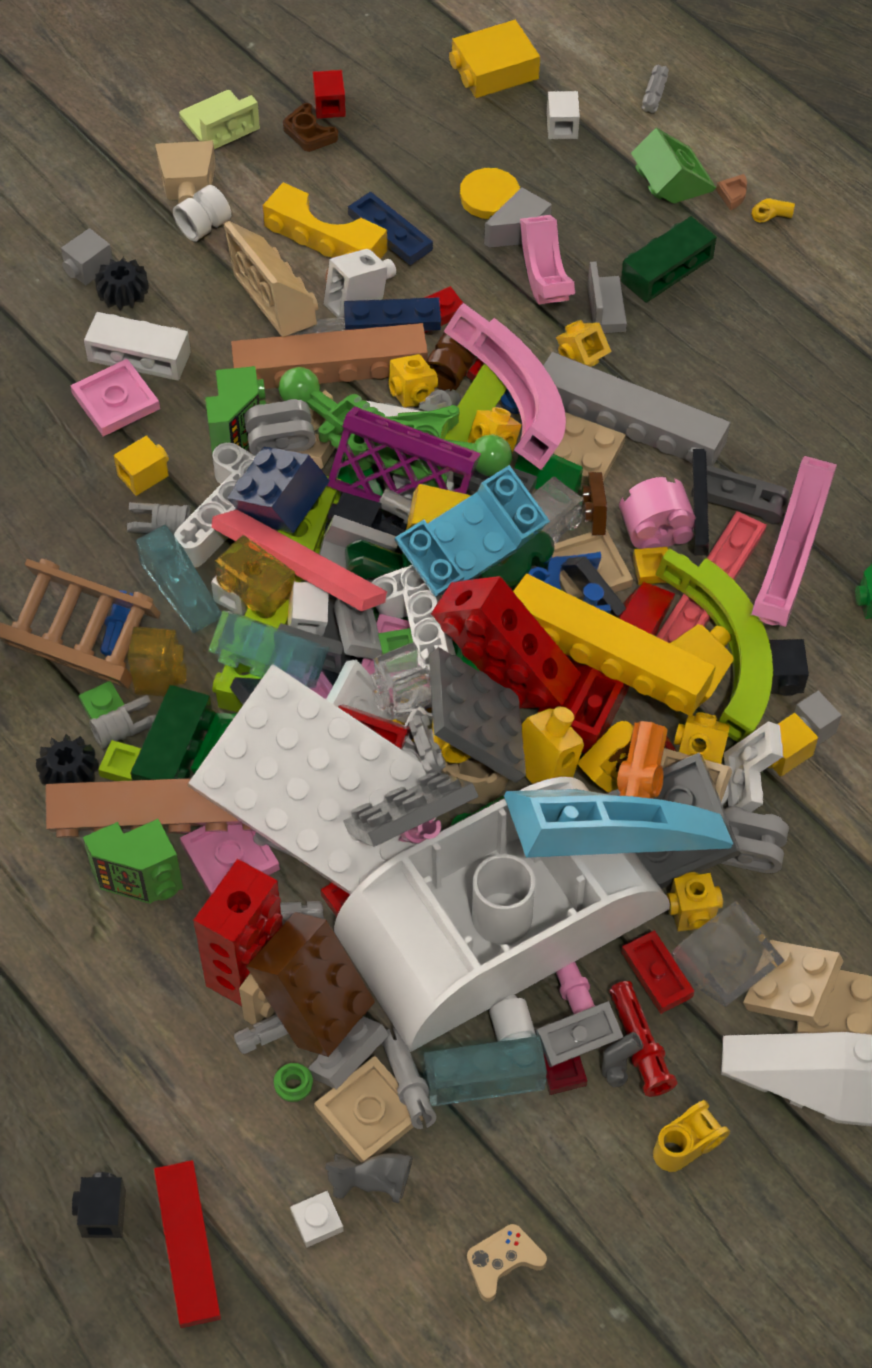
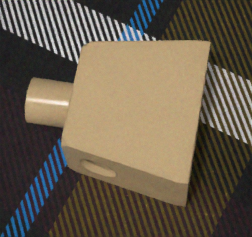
[156,141,216,203]

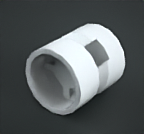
[173,185,231,241]

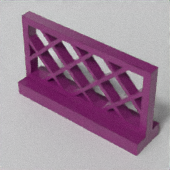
[327,406,481,502]

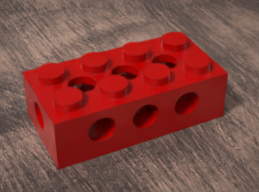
[431,576,581,709]
[193,858,283,1006]

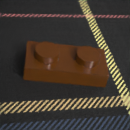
[582,472,607,535]

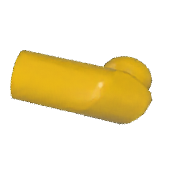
[751,198,795,223]

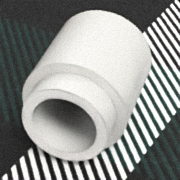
[489,995,536,1056]

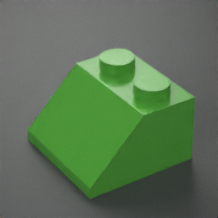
[631,128,716,203]

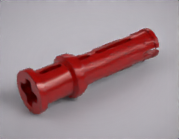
[609,981,678,1097]

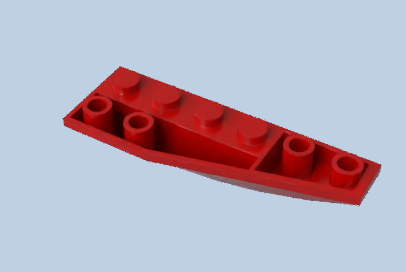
[537,582,675,754]

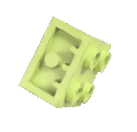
[179,90,260,149]

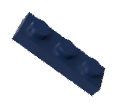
[348,191,433,265]
[344,297,441,331]

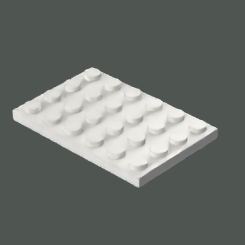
[188,664,437,895]

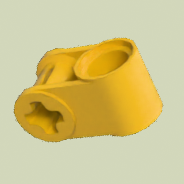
[653,1100,730,1172]

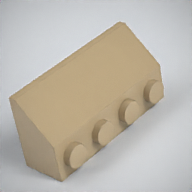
[224,221,319,337]

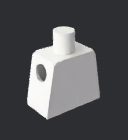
[324,249,396,323]

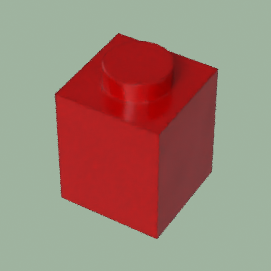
[312,70,346,119]

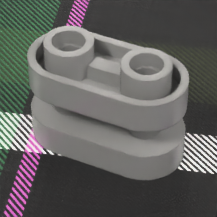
[244,399,316,456]
[722,806,789,873]

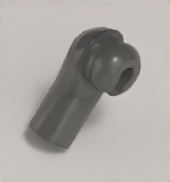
[602,1032,643,1087]

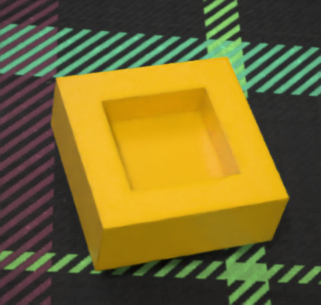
[632,547,668,585]

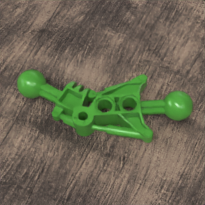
[278,367,512,488]

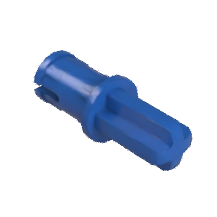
[100,590,133,657]

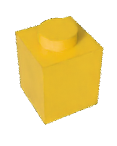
[114,435,169,496]
[768,713,819,777]

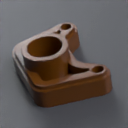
[283,102,339,152]

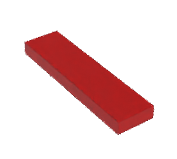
[154,1160,221,1328]

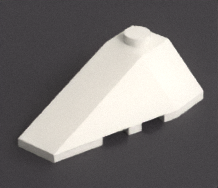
[721,1032,872,1127]

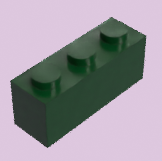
[621,216,717,303]
[130,685,216,781]

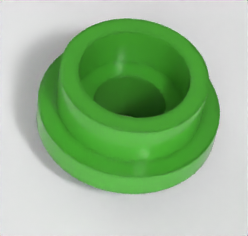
[274,1063,313,1102]

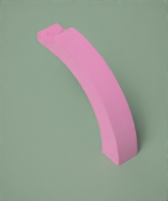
[443,303,566,470]
[751,456,837,627]

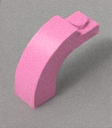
[520,215,575,305]

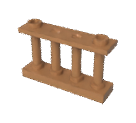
[0,559,161,689]

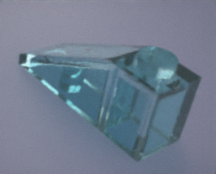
[136,525,222,633]

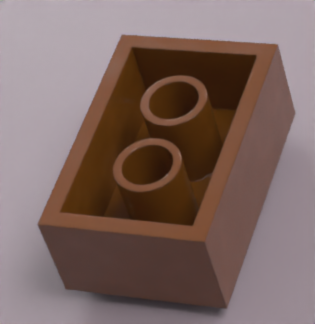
[246,912,375,1057]

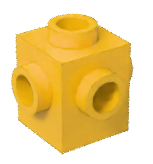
[556,320,611,367]
[389,354,438,408]
[467,407,522,454]
[674,712,730,764]
[666,872,723,932]

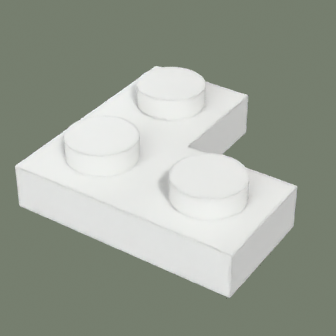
[724,721,783,812]

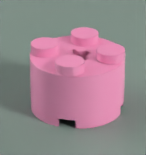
[619,477,696,549]

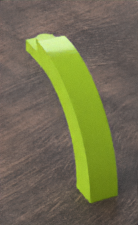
[655,548,773,742]

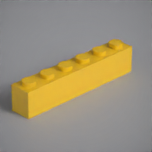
[513,573,716,716]

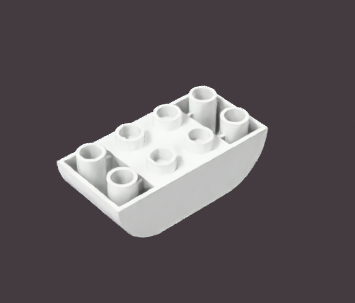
[334,777,670,1052]

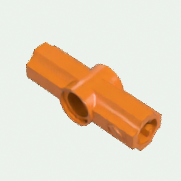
[617,721,668,799]

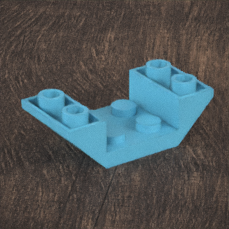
[394,465,550,597]

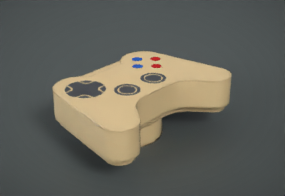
[467,1224,547,1302]

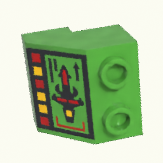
[205,366,266,458]
[83,819,183,904]

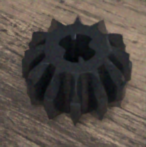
[95,256,149,311]
[36,734,99,786]

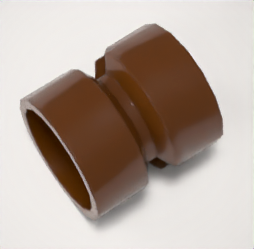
[426,332,477,391]

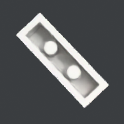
[84,312,191,381]

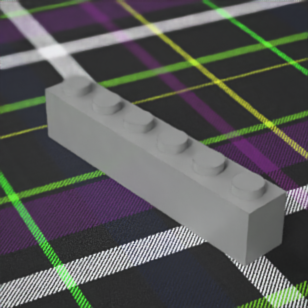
[543,352,730,467]

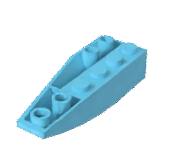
[504,789,733,858]

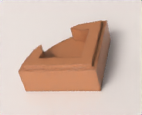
[716,174,747,210]

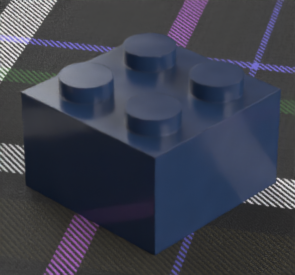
[227,446,330,533]

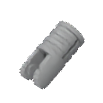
[127,502,191,534]
[89,695,156,749]

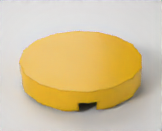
[460,168,520,219]

